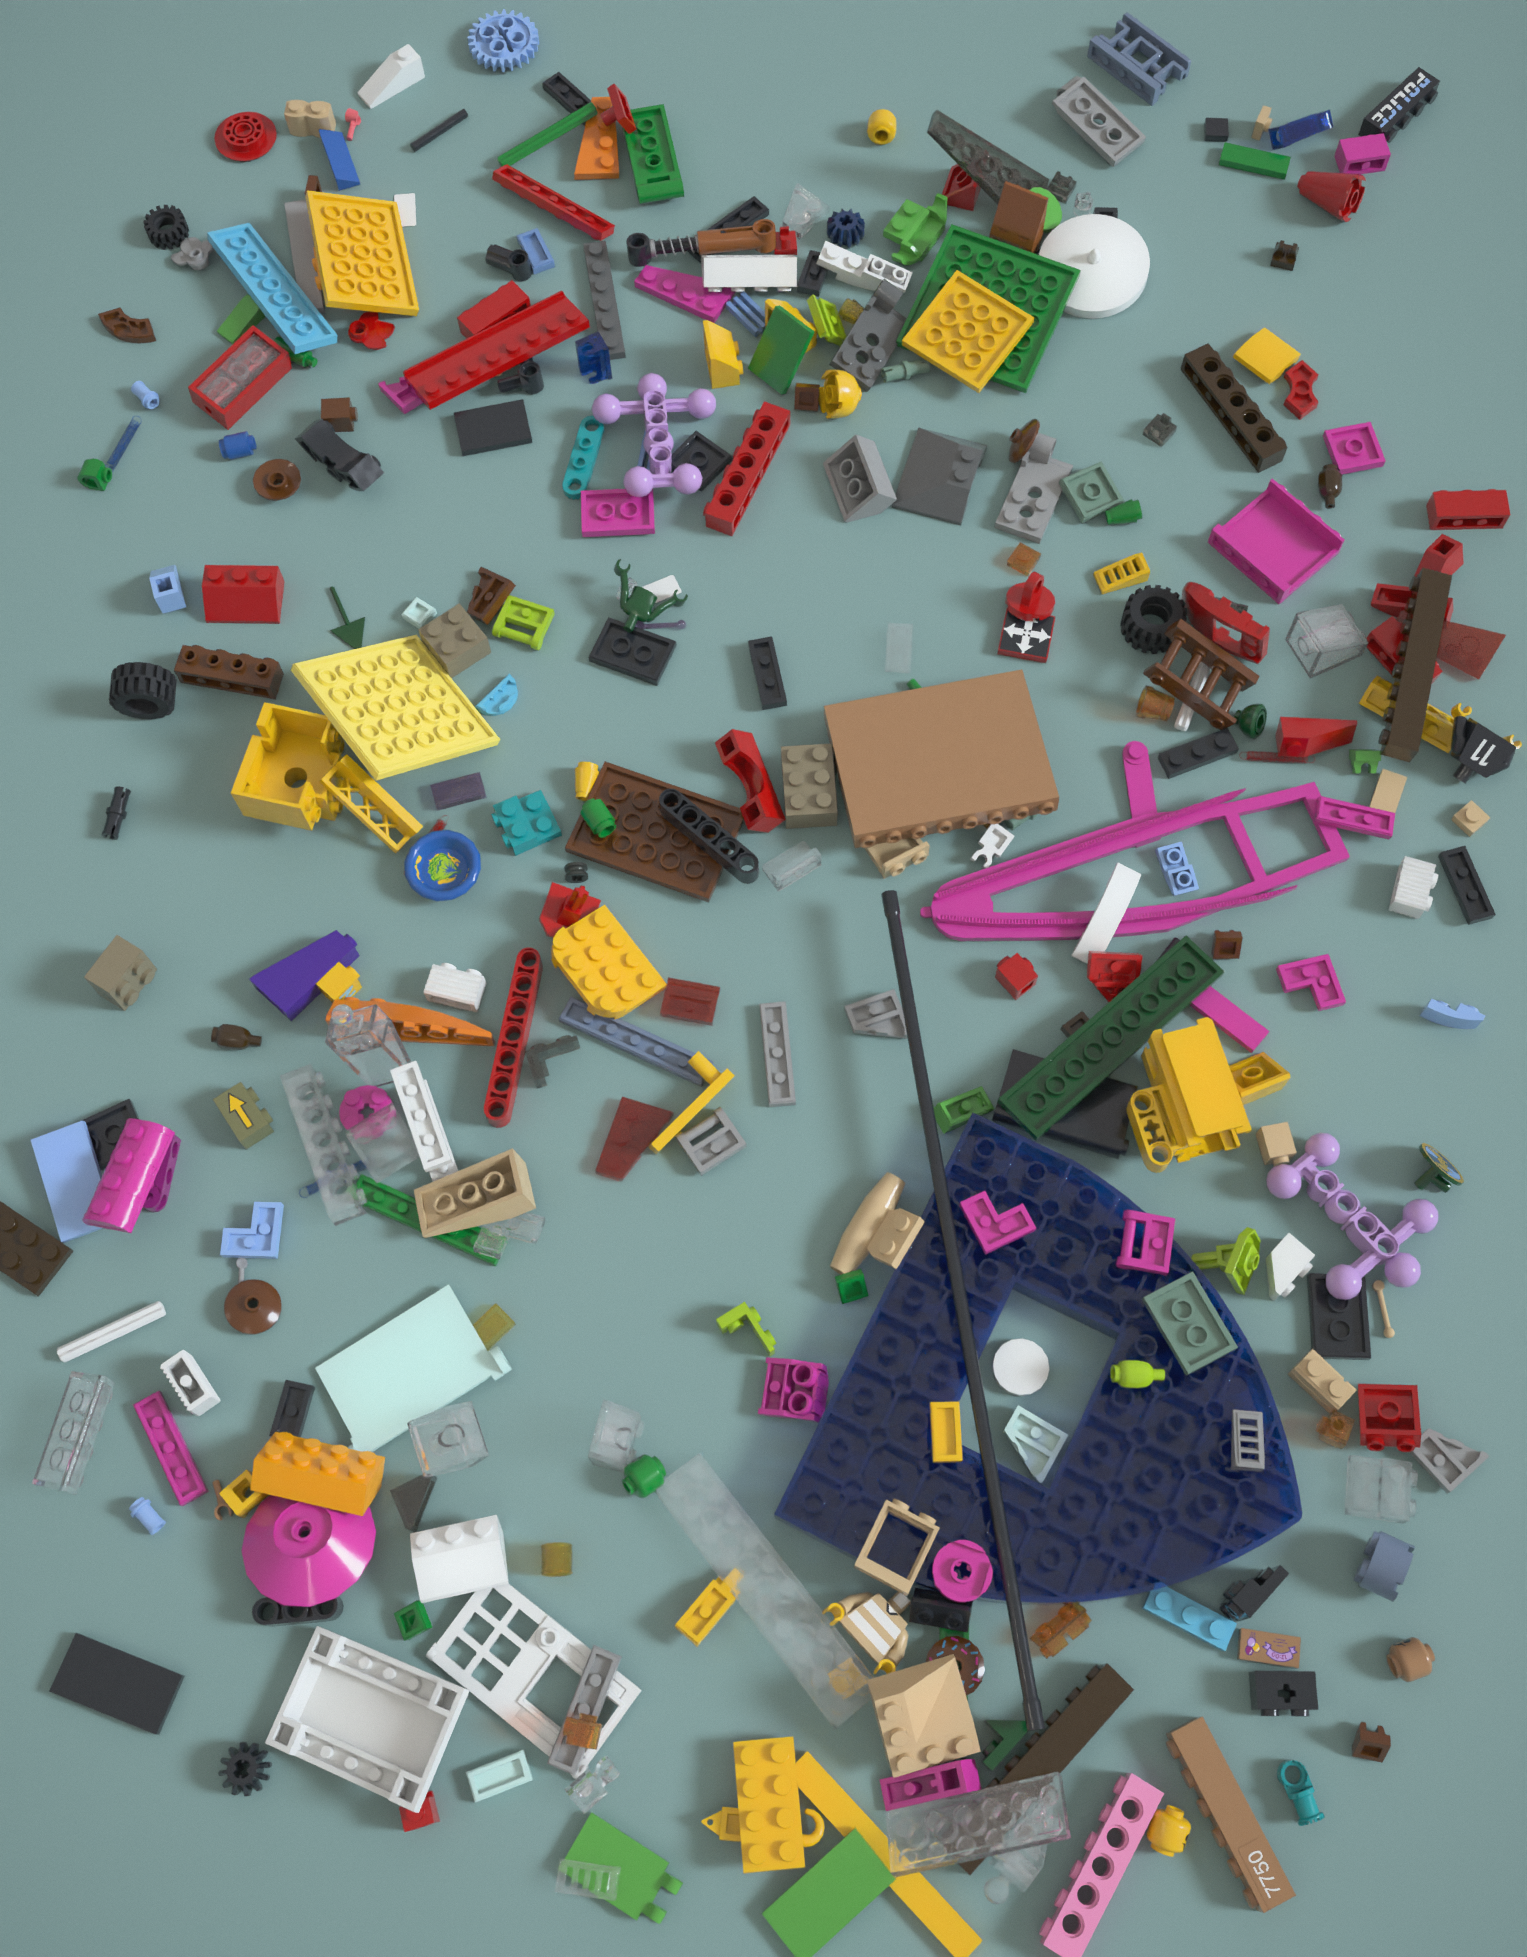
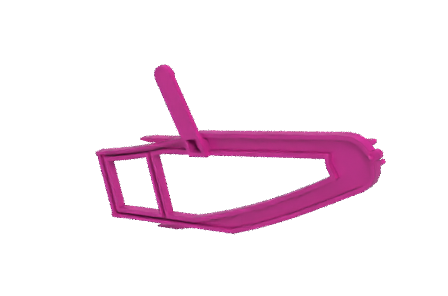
[920,741,1350,941]

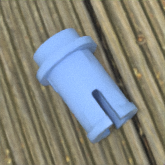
[131,381,160,409]
[129,1497,166,1535]

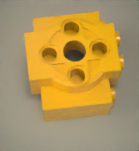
[231,702,351,831]

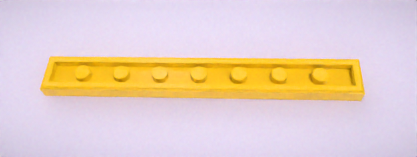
[796,1751,983,1957]

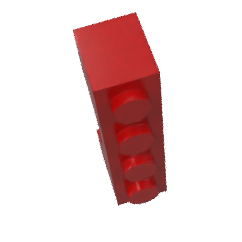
[715,729,786,833]

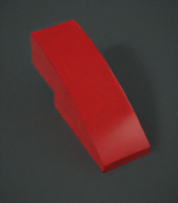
[1371,583,1453,630]

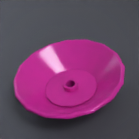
[241,1495,376,1607]

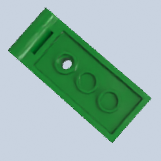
[622,104,684,204]

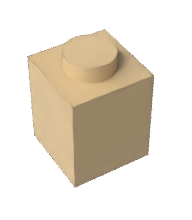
[1255,1122,1297,1167]

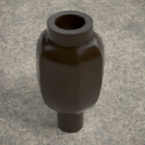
[1318,464,1342,509]
[211,1024,262,1050]

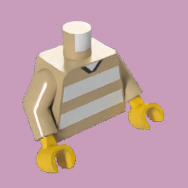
[822,1591,911,1675]

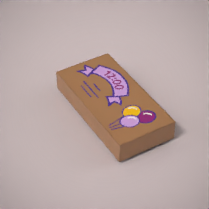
[1237,1628,1301,1669]

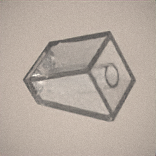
[1285,604,1368,679]

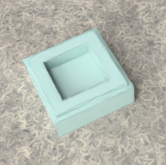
[401,597,437,629]

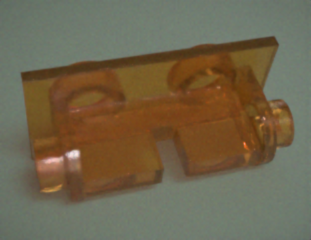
[1029,1601,1092,1659]

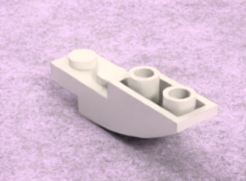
[816,241,913,293]

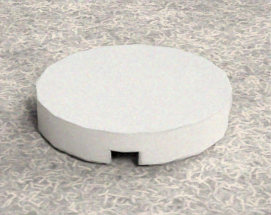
[992,1338,1049,1397]

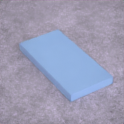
[31,1121,103,1243]

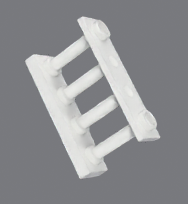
[390,1061,458,1182]

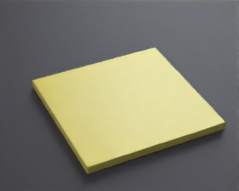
[291,635,500,781]

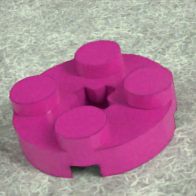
[339,1085,395,1140]
[932,1540,993,1603]

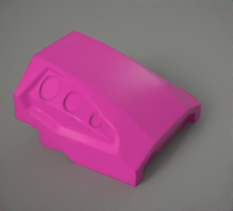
[758,1357,829,1423]

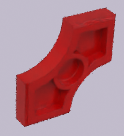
[1283,360,1319,420]

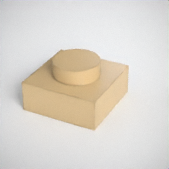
[1251,105,1273,141]
[1451,800,1490,837]

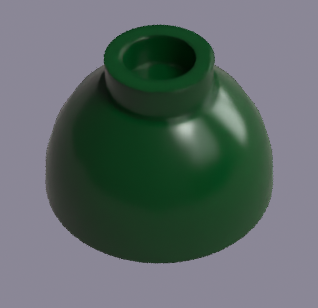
[1234,703,1267,739]

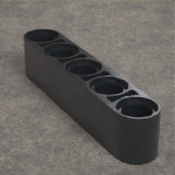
[659,788,759,884]

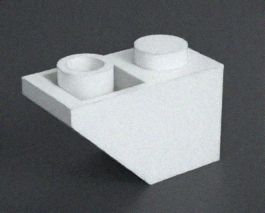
[1265,1233,1315,1301]

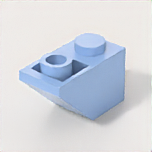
[149,565,186,614]

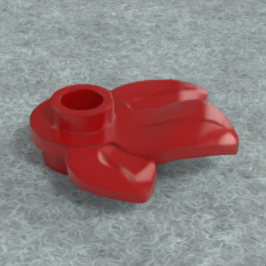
[348,311,395,350]

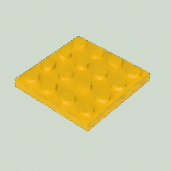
[902,270,1034,393]

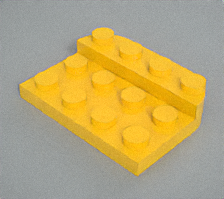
[551,905,667,1020]

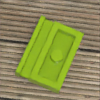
[807,295,846,346]

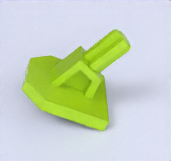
[1191,1227,1261,1295]

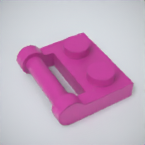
[1116,1210,1176,1276]

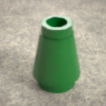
[1105,499,1142,525]

